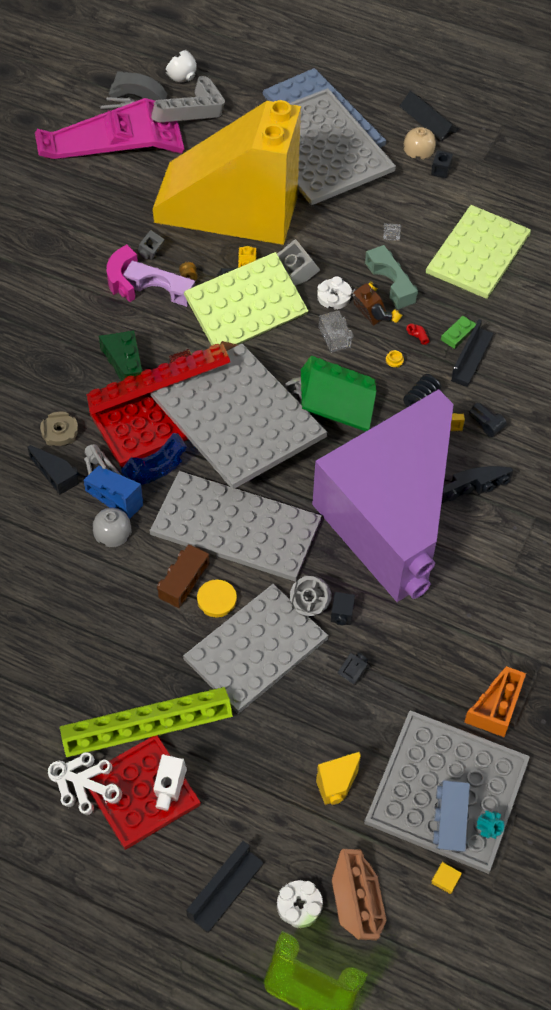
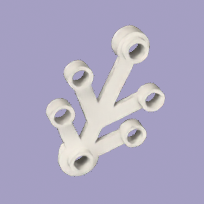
[48,752,122,815]

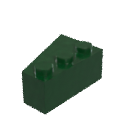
[99,331,142,381]

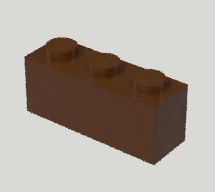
[157,544,209,608]

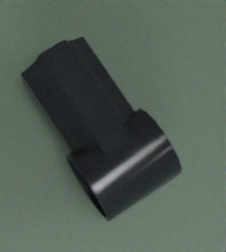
[469,402,507,437]

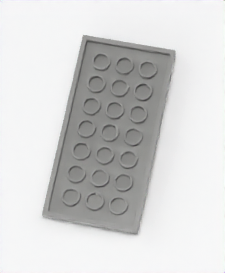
[150,471,322,582]

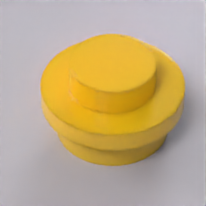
[386,350,404,367]

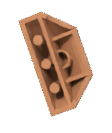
[332,849,386,940]

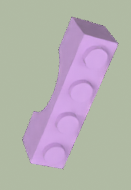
[123,261,195,307]

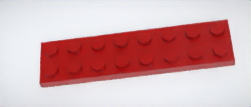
[87,343,231,414]

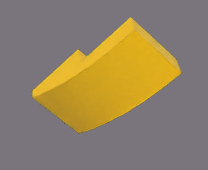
[238,246,256,268]

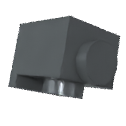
[138,230,165,260]

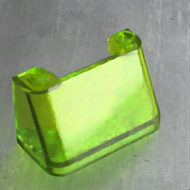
[264,931,368,1010]

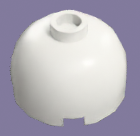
[166,50,197,83]

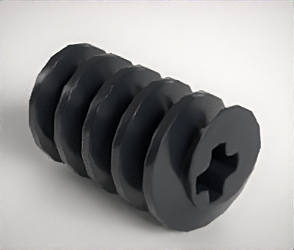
[403,374,441,408]

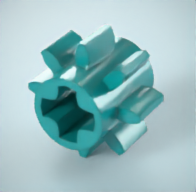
[477,810,505,839]

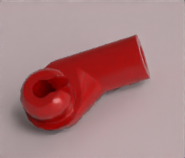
[406,323,430,345]

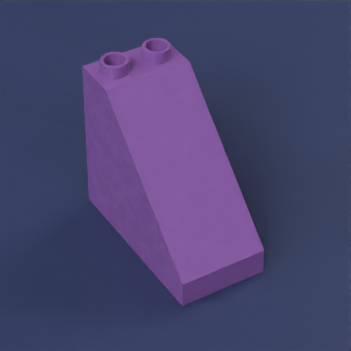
[312,389,453,602]

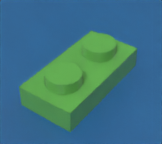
[441,316,476,349]

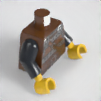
[353,282,403,326]

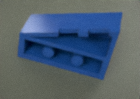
[84,466,143,519]

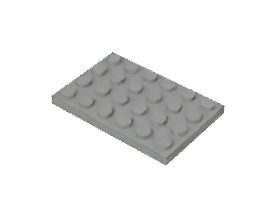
[183,584,328,714]

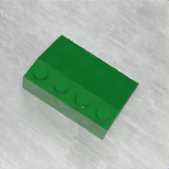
[301,356,376,431]

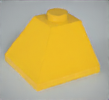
[316,752,361,805]

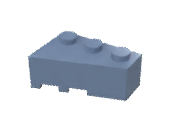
[433,780,470,852]

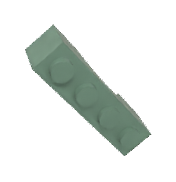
[365,245,418,309]

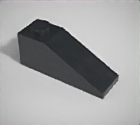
[27,445,79,495]

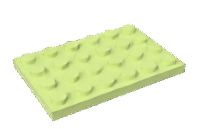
[426,205,531,299]
[184,252,308,345]

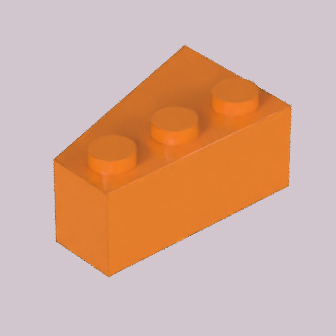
[464,666,526,737]

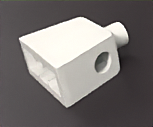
[154,754,187,811]

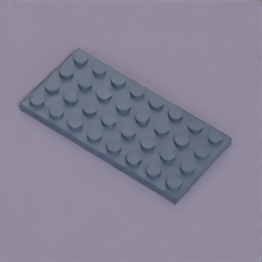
[263,68,386,147]

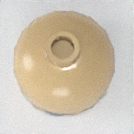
[404,127,436,159]

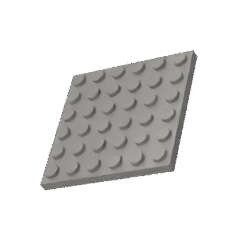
[364,710,530,874]

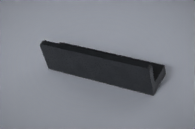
[400,91,459,141]
[451,319,494,387]
[186,841,263,933]

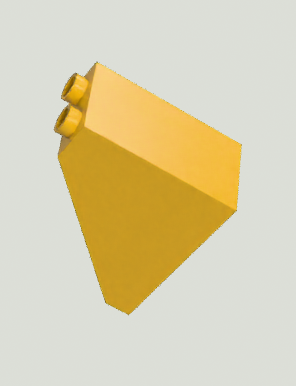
[153,100,301,245]

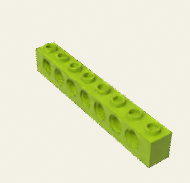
[60,687,233,757]

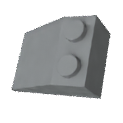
[277,239,320,286]

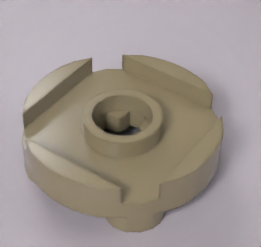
[40,412,78,446]

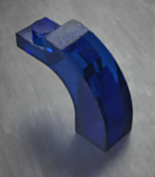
[121,433,187,484]

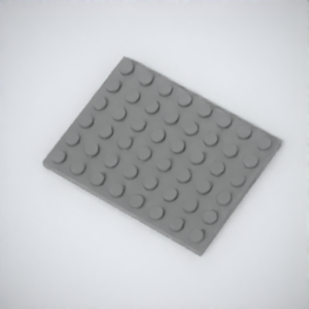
[289,88,396,205]
[150,344,327,489]

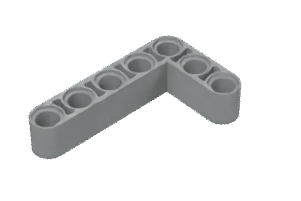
[151,76,225,122]

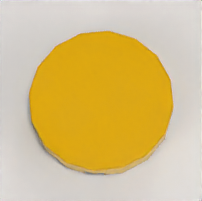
[197,580,237,618]

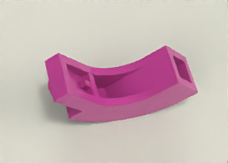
[107,245,138,302]

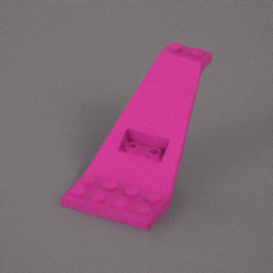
[35,98,184,159]

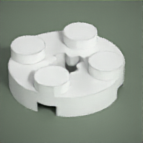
[317,277,352,309]
[277,881,323,928]

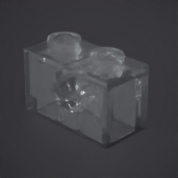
[319,310,353,353]

